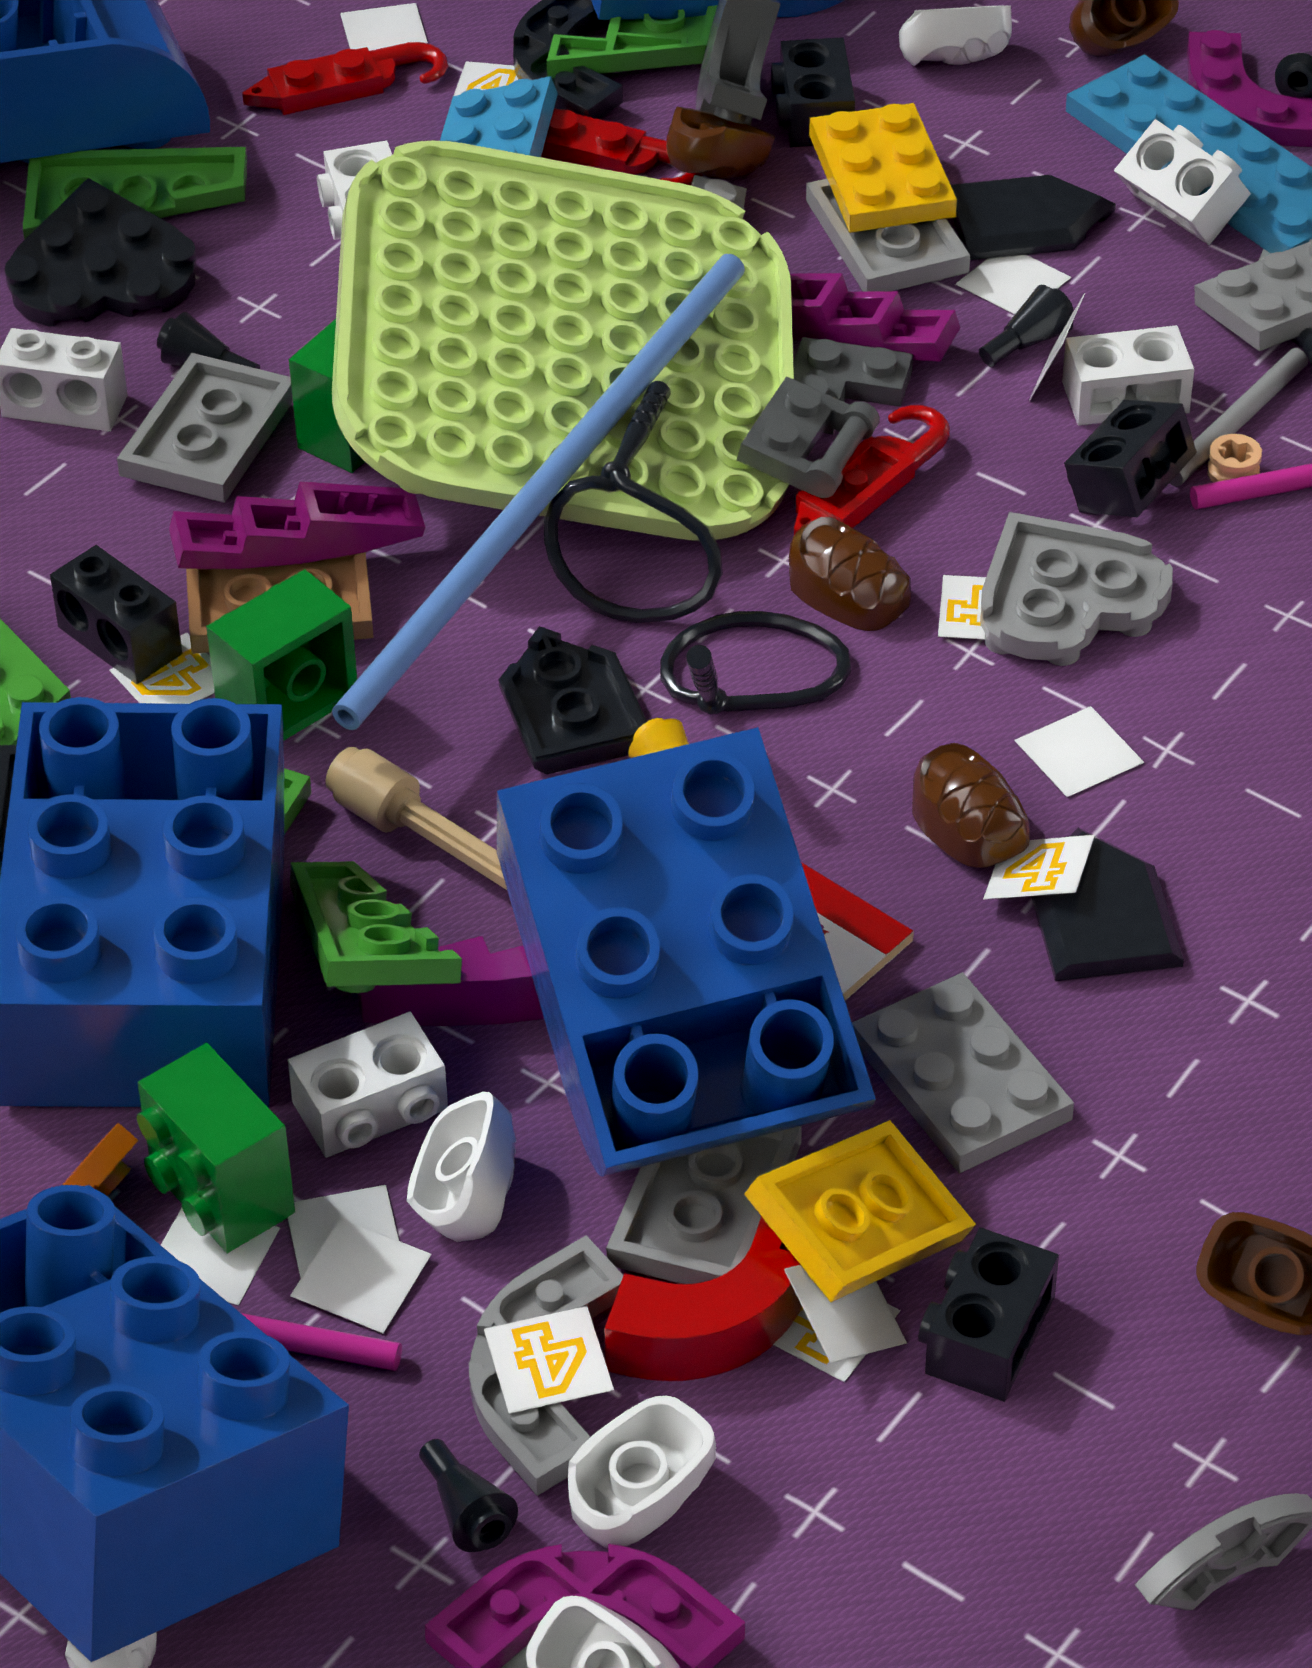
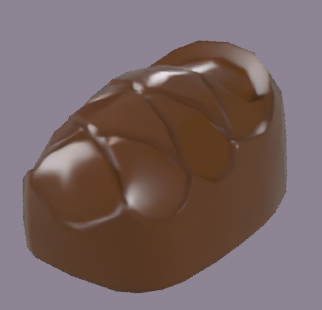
[1069,0,1179,57]
[666,107,775,179]
[789,517,911,631]
[912,743,1030,868]
[1196,1212,1312,1335]

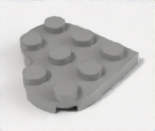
[980,512,1173,666]

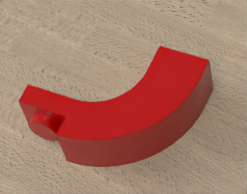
[604,1216,802,1382]

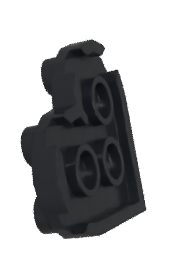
[5,178,196,327]

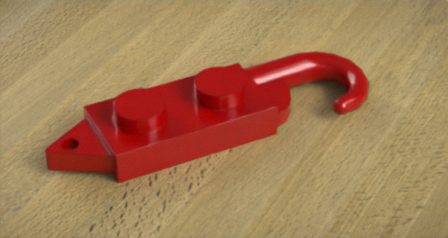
[242,42,448,115]
[541,108,703,186]
[794,405,950,535]

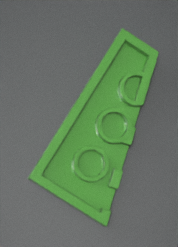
[23,147,247,240]
[290,861,462,993]

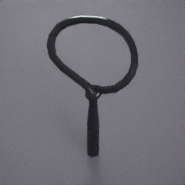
[544,381,723,623]
[660,611,851,715]

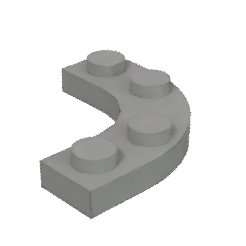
[469,1235,623,1496]

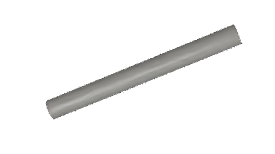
[1169,348,1308,486]

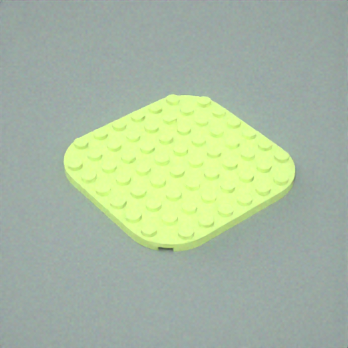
[332,141,794,541]

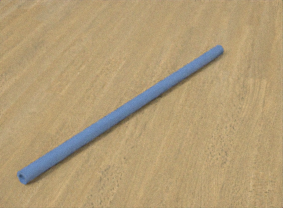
[332,254,745,730]

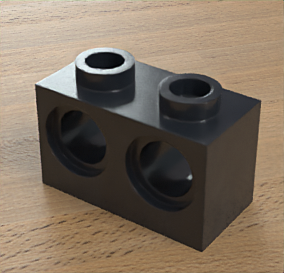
[771,37,855,148]
[1064,400,1197,517]
[50,545,183,684]
[918,1227,1059,1402]

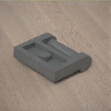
[737,376,880,498]

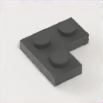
[793,337,913,435]

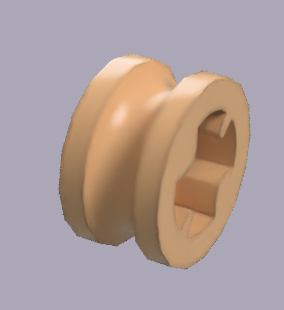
[1208,434,1262,482]

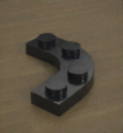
[513,0,623,119]

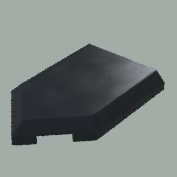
[951,175,1116,260]
[498,626,647,775]
[1031,827,1184,981]

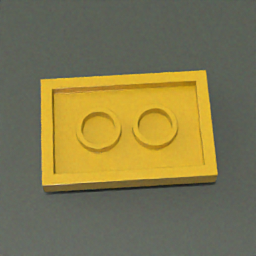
[809,103,957,233]
[744,1120,976,1302]

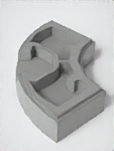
[1135,1493,1312,1610]

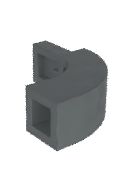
[696,0,781,125]

